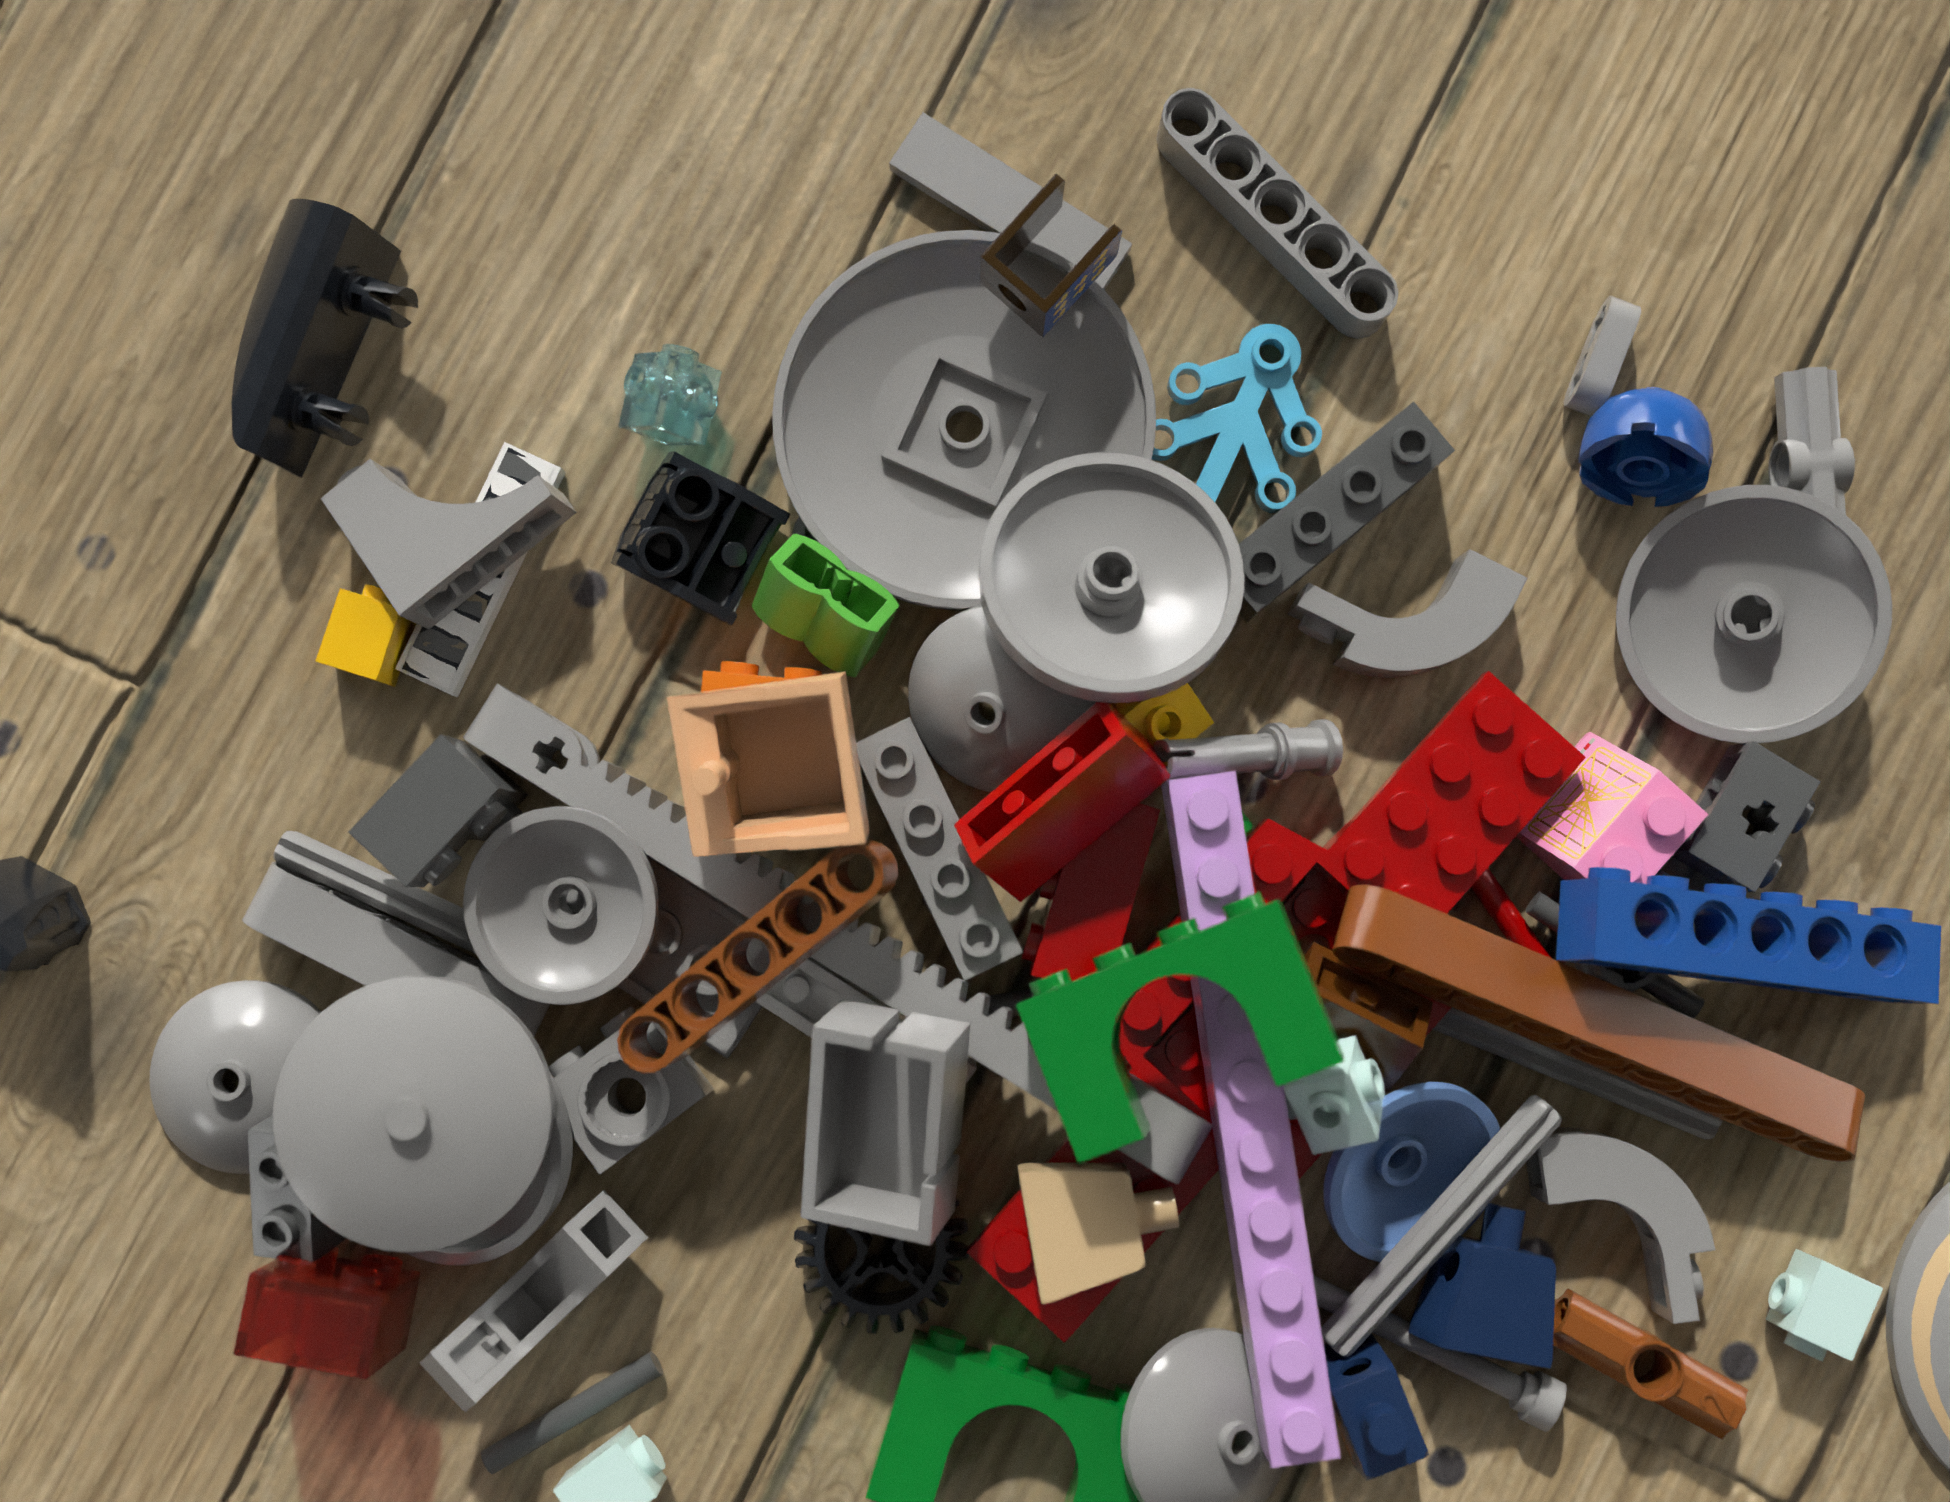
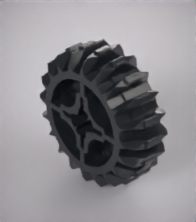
[794,1195,969,1334]

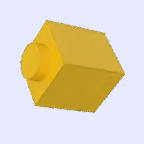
[315,584,416,687]

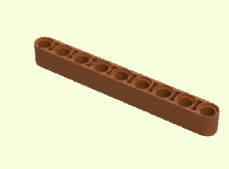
[1332,885,1865,1162]

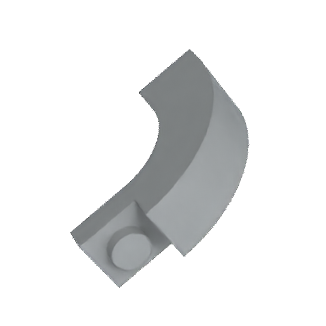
[1288,549,1527,678]
[1526,1127,1715,1324]
[420,1190,648,1413]

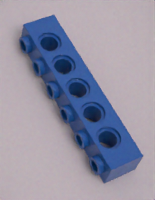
[1556,867,1941,1004]

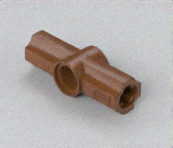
[1553,1288,1748,1440]

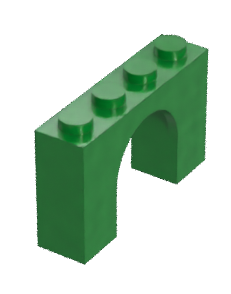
[1016,892,1345,1163]
[865,1325,1140,1502]

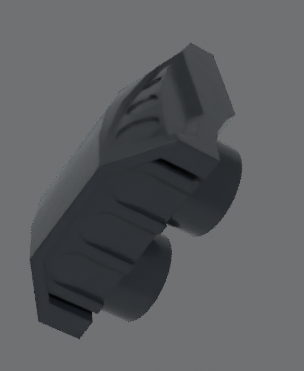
[611,451,790,625]
[0,856,91,972]

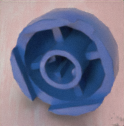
[1578,387,1713,507]

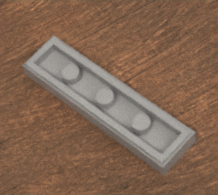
[889,112,1132,290]

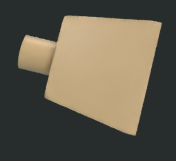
[1018,1163,1179,1304]

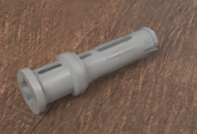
[1153,719,1343,781]

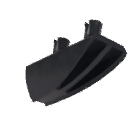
[231,198,418,478]

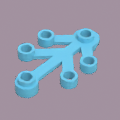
[1152,324,1322,513]

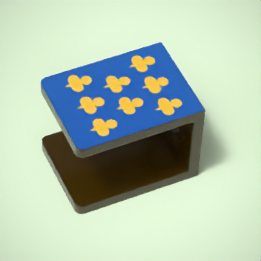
[980,174,1122,337]

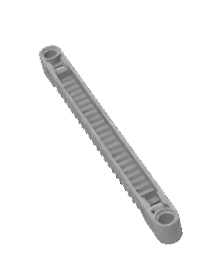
[463,684,1213,1184]

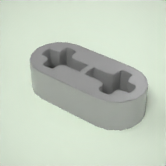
[1564,296,1641,417]

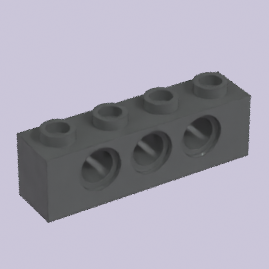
[1239,401,1455,623]

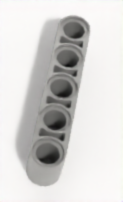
[1156,88,1399,339]
[242,862,550,1036]

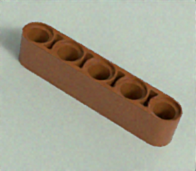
[617,840,898,1073]

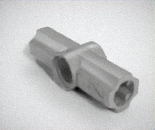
[1768,367,1855,515]

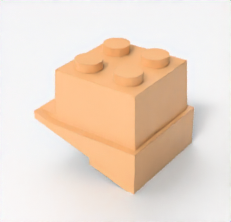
[667,672,870,857]

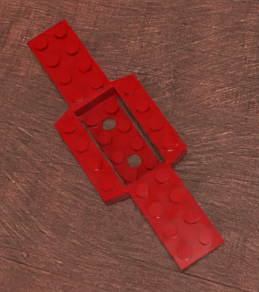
[967,671,1586,1343]

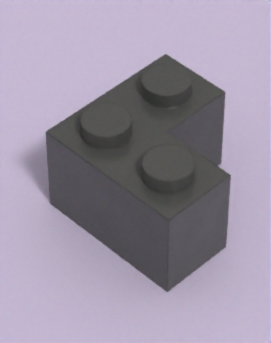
[348,734,528,887]

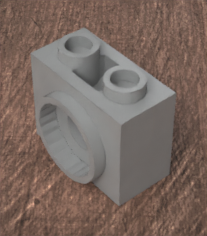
[548,1006,714,1174]

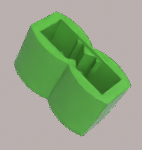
[752,534,899,677]

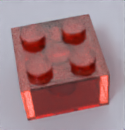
[233,1247,421,1380]

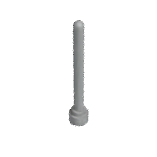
[1312,1274,1567,1432]

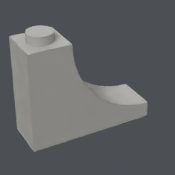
[321,459,577,629]

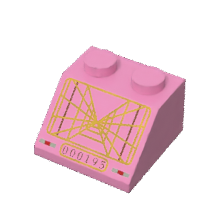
[1516,732,1709,884]

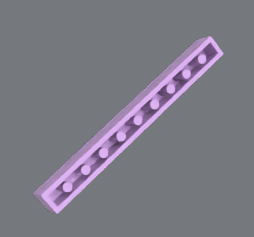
[1161,771,1340,1468]

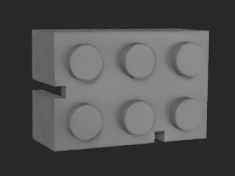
[801,999,971,1246]

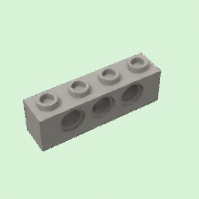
[856,717,1023,981]

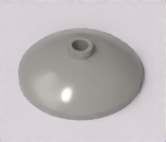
[908,606,1096,792]
[463,806,659,1004]
[150,980,322,1174]
[1121,1328,1285,1502]

